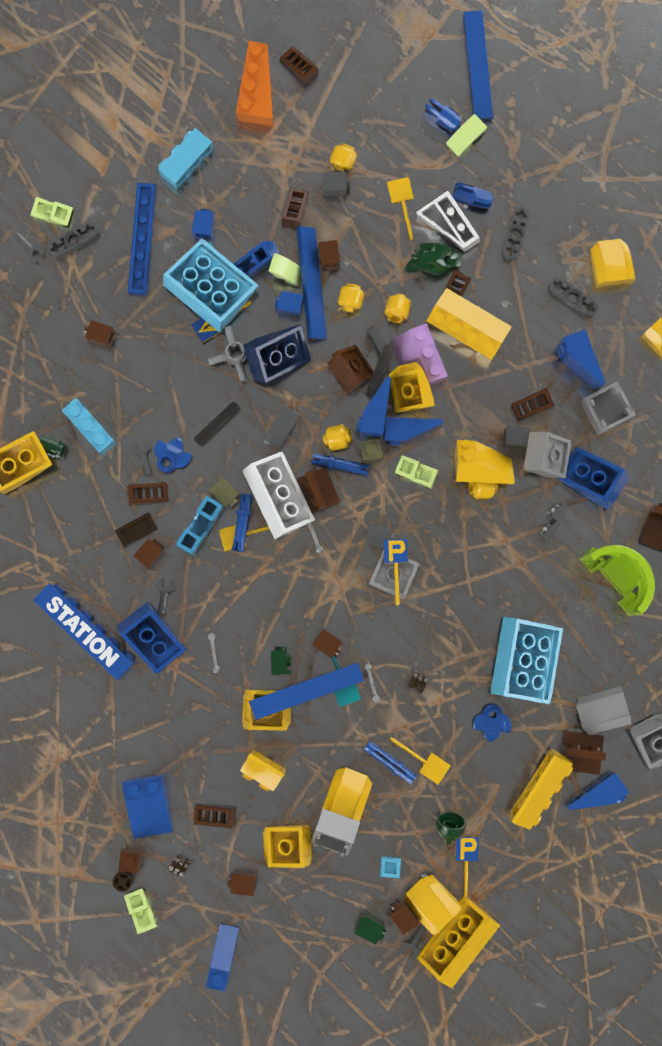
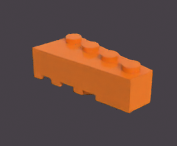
[236,41,274,127]

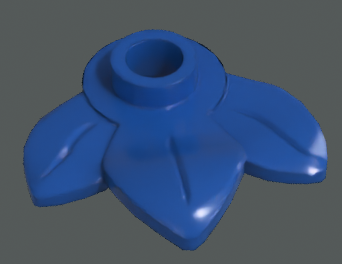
[154,438,192,473]
[473,704,512,742]

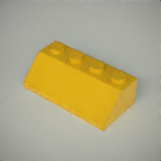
[426,288,512,360]
[509,748,573,830]
[417,895,500,988]

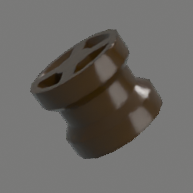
[407,670,430,694]
[168,854,191,879]
[112,871,134,892]

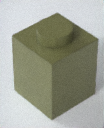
[360,438,383,463]
[210,477,240,508]

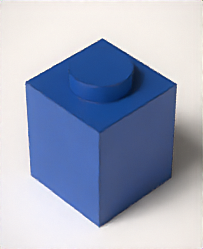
[192,209,215,240]
[275,291,304,318]

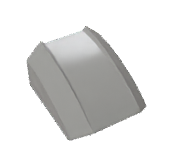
[576,687,631,736]
[630,714,662,770]

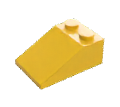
[0,431,52,495]
[455,440,515,484]
[240,749,286,792]

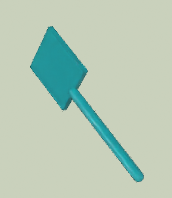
[332,655,361,707]

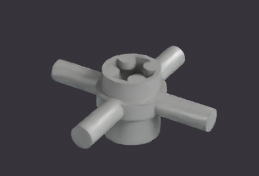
[208,326,248,382]

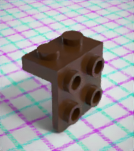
[640,503,662,551]

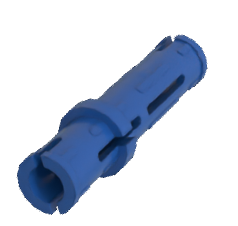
[311,452,370,476]
[232,493,253,552]
[363,740,417,785]

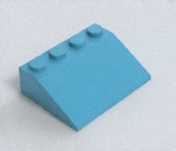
[163,238,259,333]
[490,617,563,704]

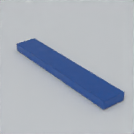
[463,10,493,121]
[128,183,156,295]
[297,226,327,340]
[249,663,364,720]

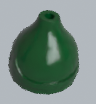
[436,811,466,845]

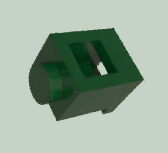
[271,647,292,675]

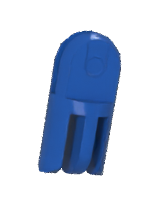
[425,98,461,131]
[452,182,494,209]

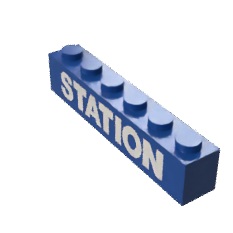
[33,583,135,680]

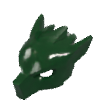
[405,243,462,275]

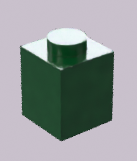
[354,913,386,945]

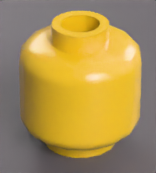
[330,143,357,172]
[338,283,364,313]
[385,293,411,323]
[323,424,352,451]
[468,482,498,499]

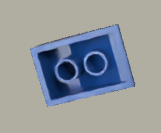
[556,330,606,391]
[356,377,391,440]
[557,446,629,510]
[117,602,186,674]
[122,774,173,839]

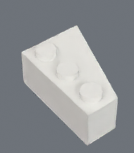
[416,191,480,252]

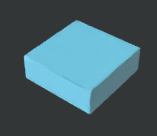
[380,856,401,878]

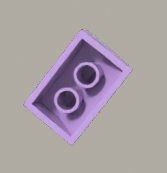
[390,323,448,386]

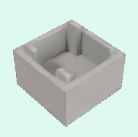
[580,381,635,436]
[523,432,571,478]
[368,549,420,600]
[310,809,360,857]

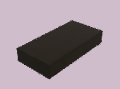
[115,512,158,547]

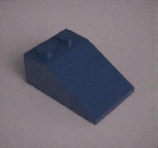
[243,325,311,383]

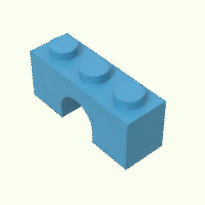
[175,495,224,556]

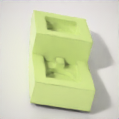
[446,114,487,157]
[30,197,73,226]
[268,253,302,287]
[395,455,439,489]
[124,888,157,934]

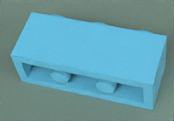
[158,128,214,189]
[62,398,117,456]

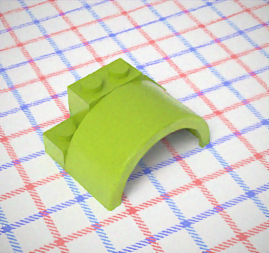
[579,545,655,616]

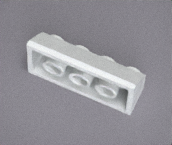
[242,452,315,539]

